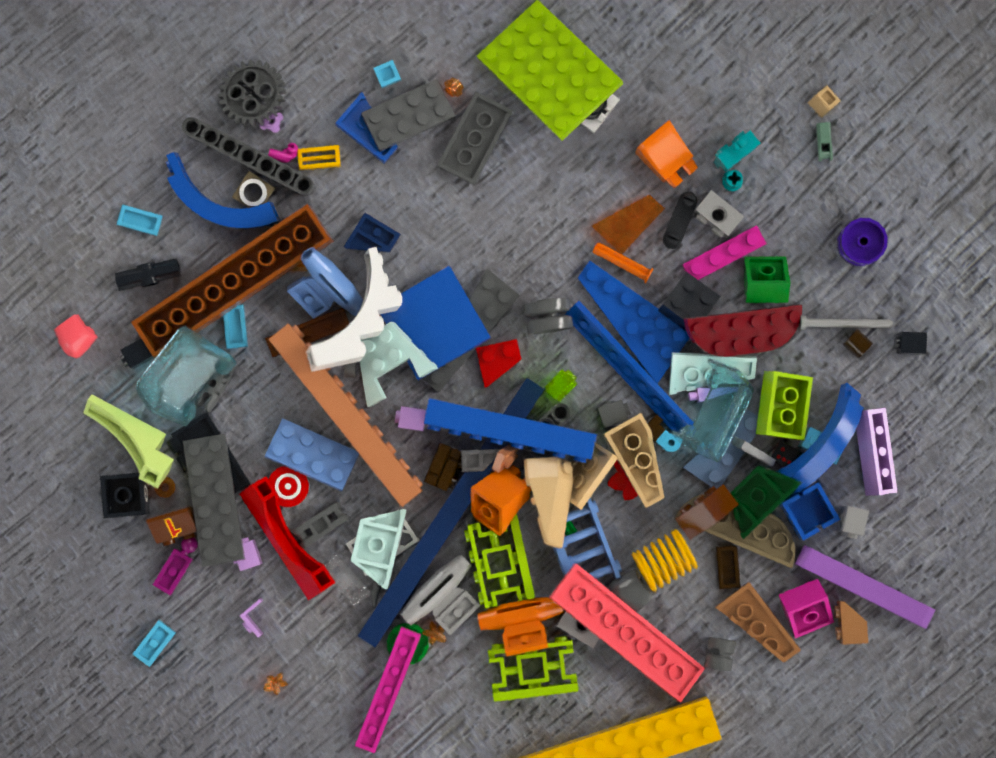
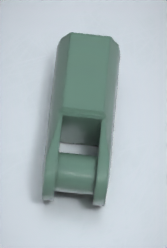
[816,122,833,161]

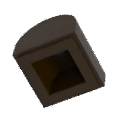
[842,329,873,359]

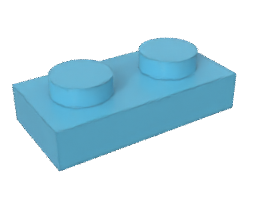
[133,620,176,667]

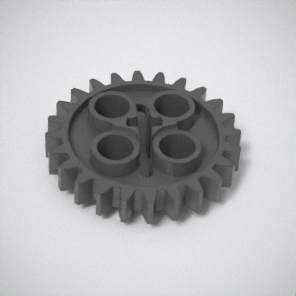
[218,60,287,128]

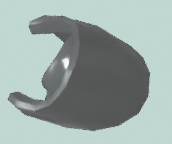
[610,569,654,612]

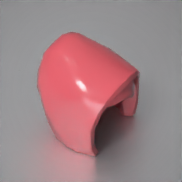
[54,314,98,359]

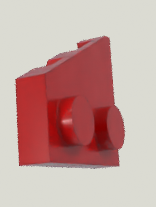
[476,339,522,388]

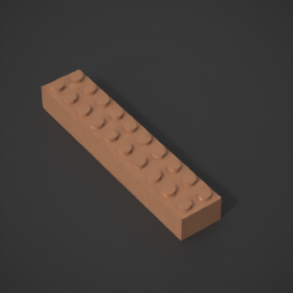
[268,323,423,507]

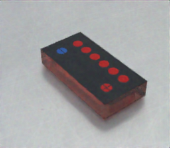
[771,441,803,467]

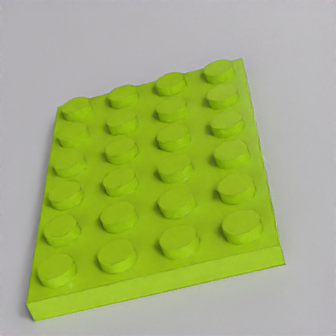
[477,0,623,141]

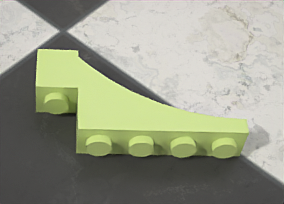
[83,395,174,489]

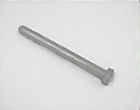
[799,315,893,330]

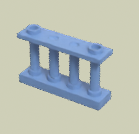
[552,498,622,579]

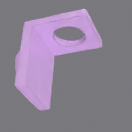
[240,598,263,637]

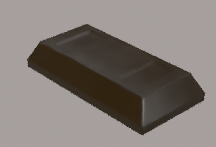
[716,545,741,589]

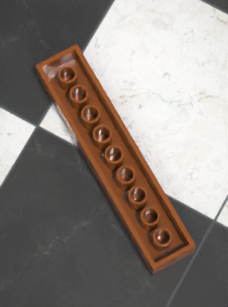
[131,204,334,358]

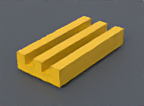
[297,145,341,171]

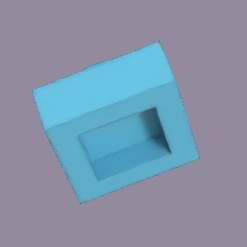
[373,60,401,88]

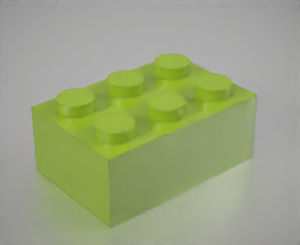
[756,371,813,441]

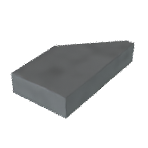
[461,449,501,472]

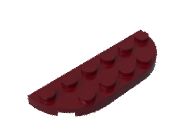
[684,304,802,357]

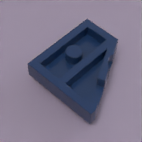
[344,213,401,253]

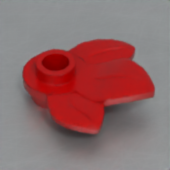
[607,460,638,500]

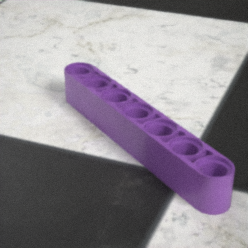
[795,545,935,629]

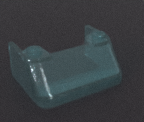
[671,358,754,462]

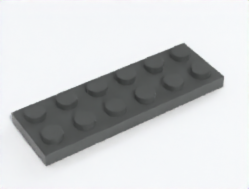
[183,434,245,567]

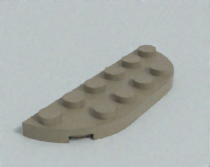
[674,494,795,568]

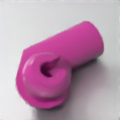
[268,143,298,163]

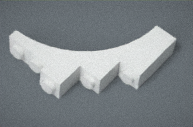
[306,247,402,372]

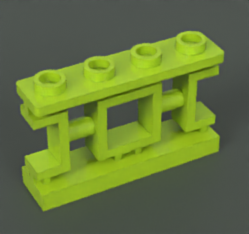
[464,514,535,609]
[488,636,579,702]

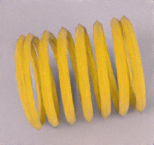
[632,529,698,592]

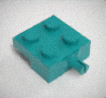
[713,130,761,172]

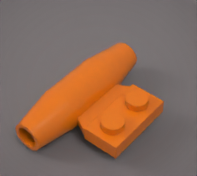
[477,597,564,656]

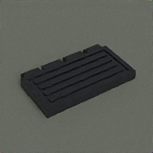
[166,412,251,494]

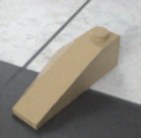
[602,413,665,508]
[524,457,573,549]

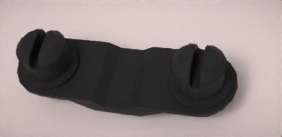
[663,192,697,249]

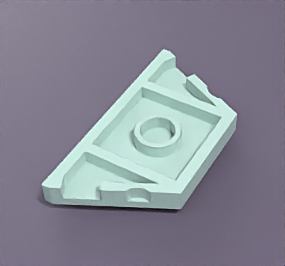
[351,509,407,590]

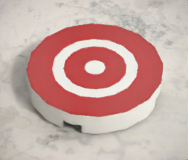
[268,466,310,507]

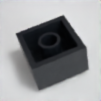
[658,272,721,331]
[100,472,150,519]

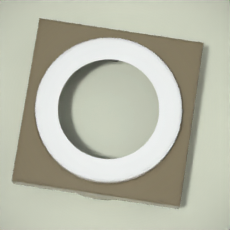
[232,171,275,208]

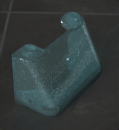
[136,326,237,426]

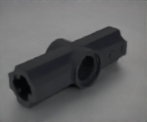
[115,258,181,291]

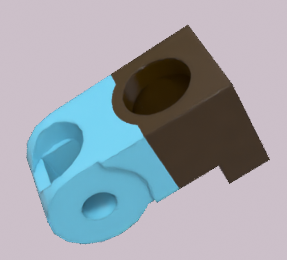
[647,415,681,452]

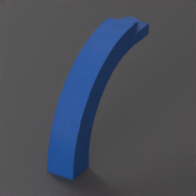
[166,152,281,229]
[776,383,864,499]

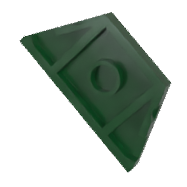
[730,465,802,539]

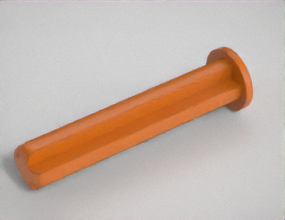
[593,242,654,284]

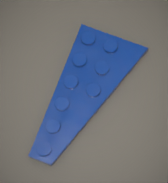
[577,261,690,384]

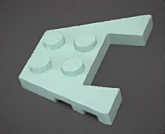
[360,322,438,407]

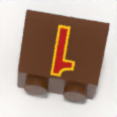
[146,507,197,546]

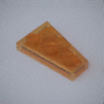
[591,194,665,254]

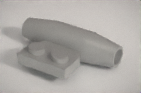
[399,554,481,635]

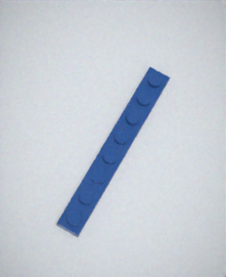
[564,301,695,438]

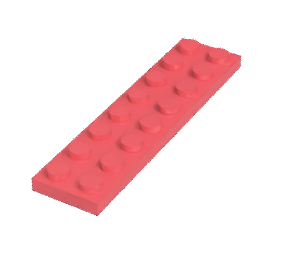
[549,564,705,703]

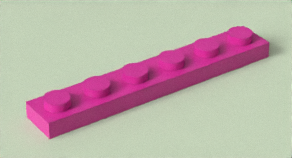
[355,626,421,754]

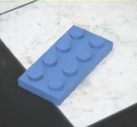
[265,418,359,491]

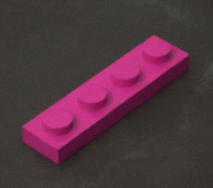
[682,225,767,280]

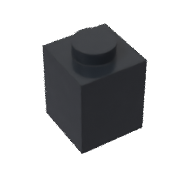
[894,332,927,355]
[120,338,154,369]

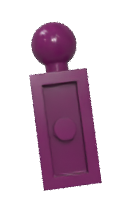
[152,537,198,596]

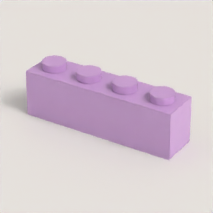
[856,408,897,496]

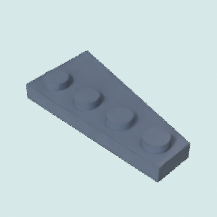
[682,410,758,488]

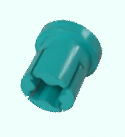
[722,170,743,192]

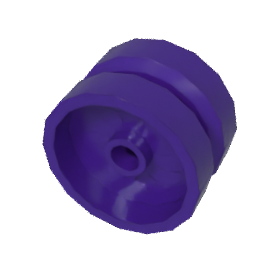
[837,218,888,267]

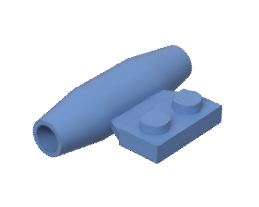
[287,247,363,319]

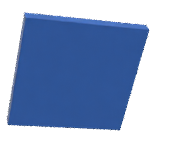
[380,265,491,381]

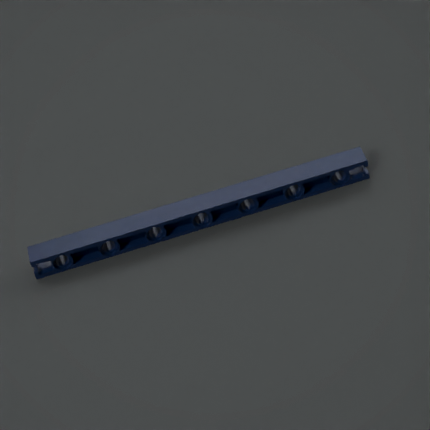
[358,378,545,647]

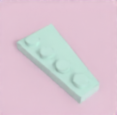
[668,352,757,395]

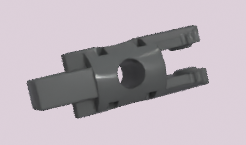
[194,360,236,413]

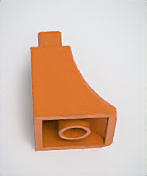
[635,120,698,189]
[471,465,532,535]

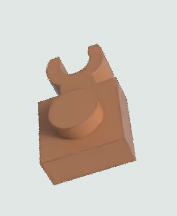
[492,445,520,473]

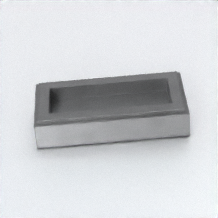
[731,436,776,467]

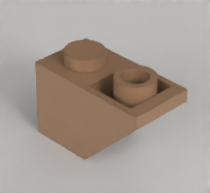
[834,600,869,645]

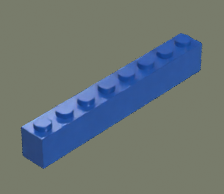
[424,398,597,463]

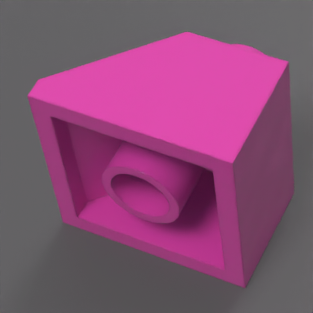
[779,579,834,639]

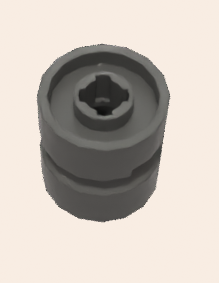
[704,637,736,671]

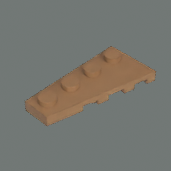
[715,582,801,663]

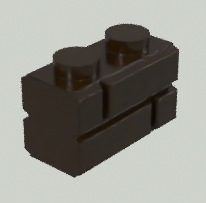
[423,443,462,491]

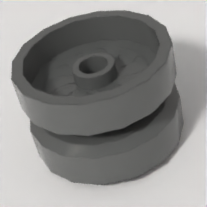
[523,298,574,335]

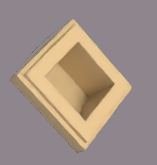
[808,86,841,117]

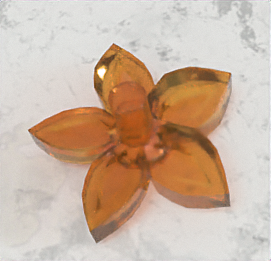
[422,621,447,645]
[263,672,288,695]

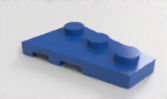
[335,92,398,164]

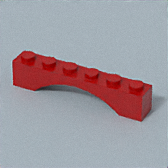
[239,476,336,601]

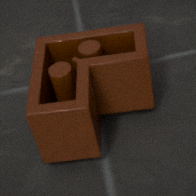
[675,484,738,540]

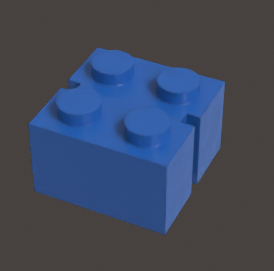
[780,482,840,540]

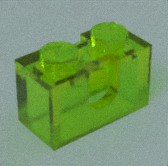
[544,369,577,403]

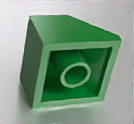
[744,256,790,303]

